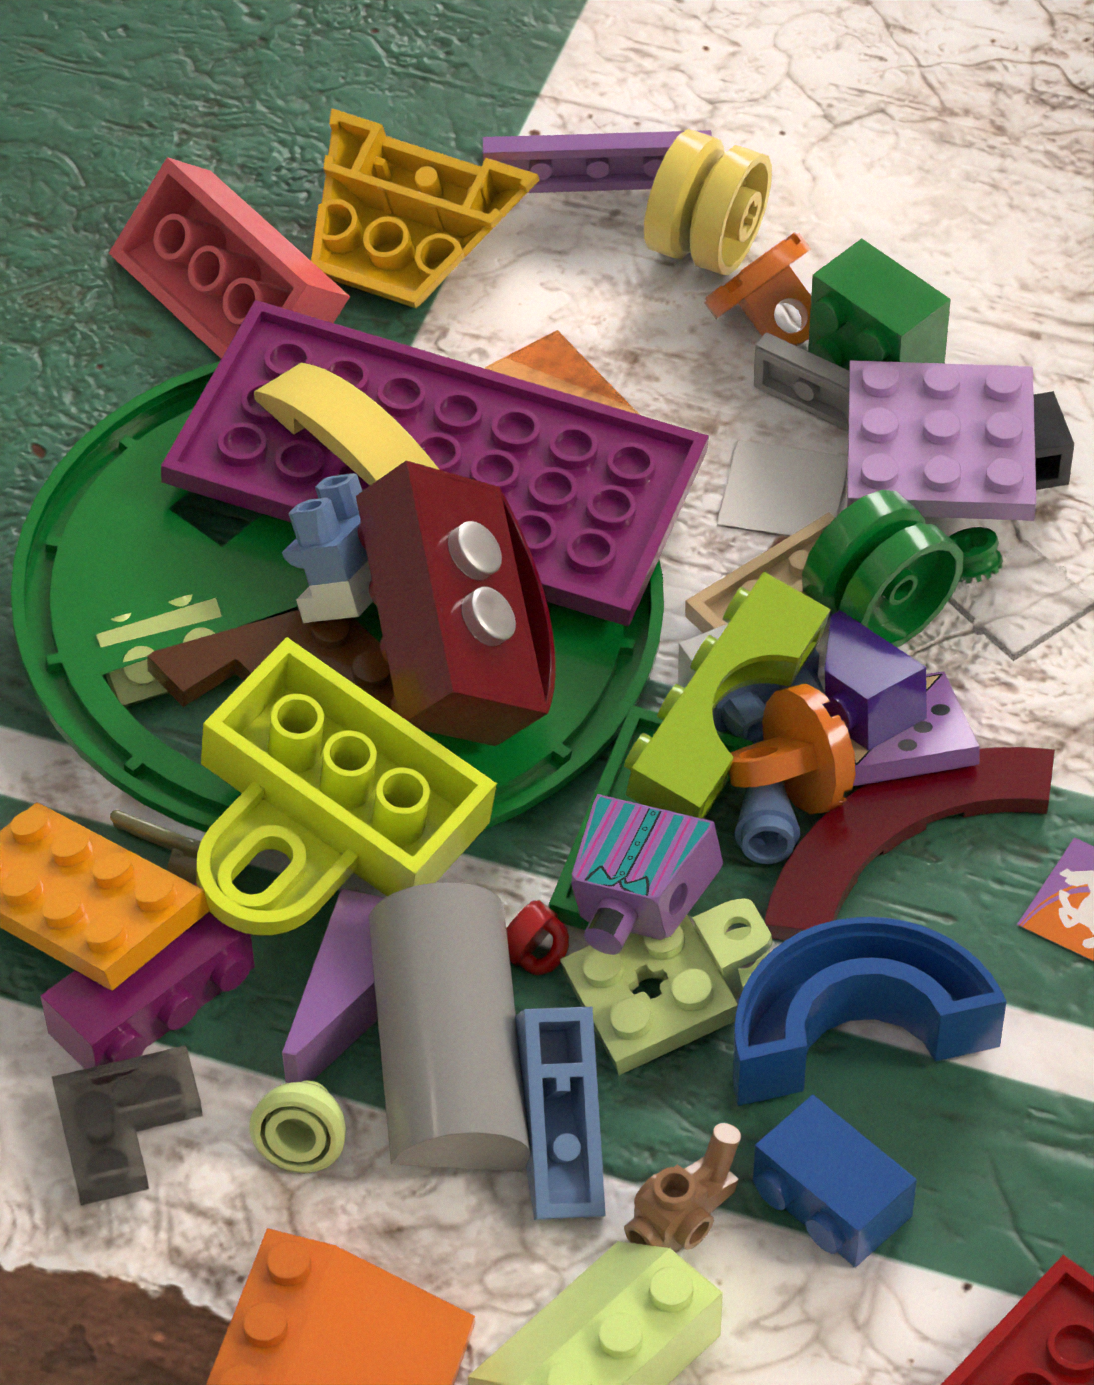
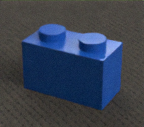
[753,1094,917,1268]

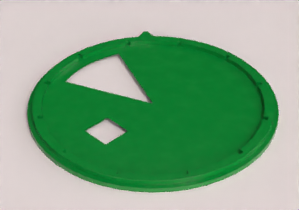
[11,361,664,851]

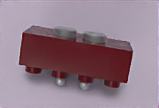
[356,460,556,746]

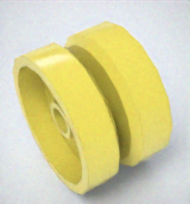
[644,129,772,276]

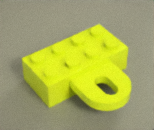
[196,637,497,935]

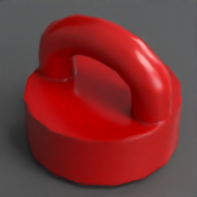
[506,900,569,975]

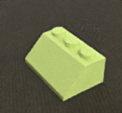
[467,1241,723,1385]

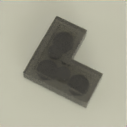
[52,1045,203,1206]

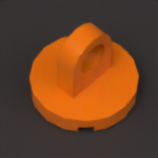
[704,232,811,346]
[729,684,856,814]

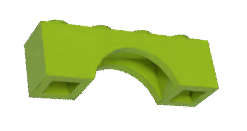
[624,571,831,819]

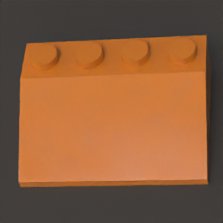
[206,1228,475,1385]

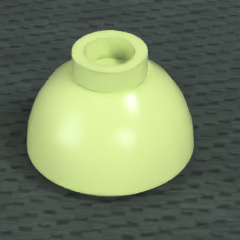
[249,1081,346,1173]

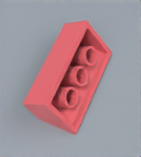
[109,157,350,359]

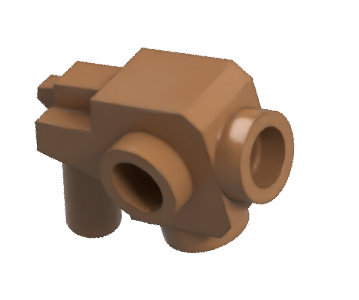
[624,1123,741,1253]

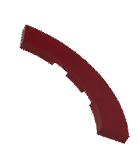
[764,747,1055,940]

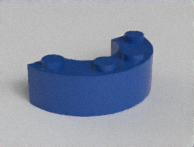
[733,917,1007,1106]

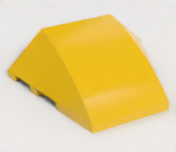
[311,108,540,308]

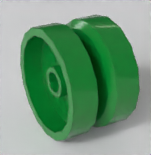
[802,489,963,647]

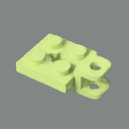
[560,899,772,1076]

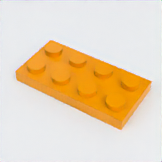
[0,802,210,991]

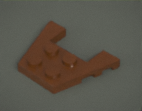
[147,610,394,711]

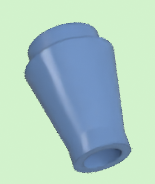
[735,780,800,864]

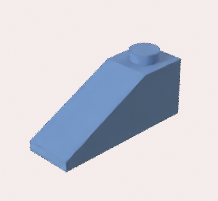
[515,1007,606,1220]

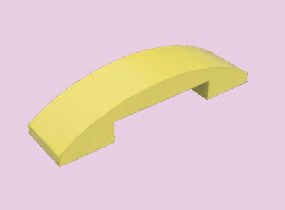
[254,363,439,485]

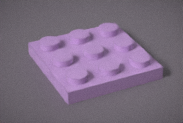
[847,360,1036,521]

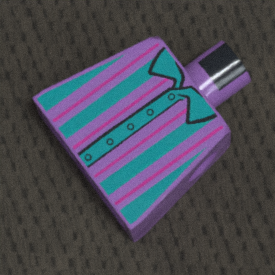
[571,794,723,955]

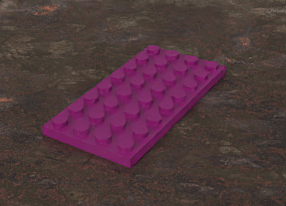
[161,300,709,627]

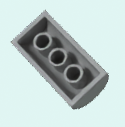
[369,882,531,1172]

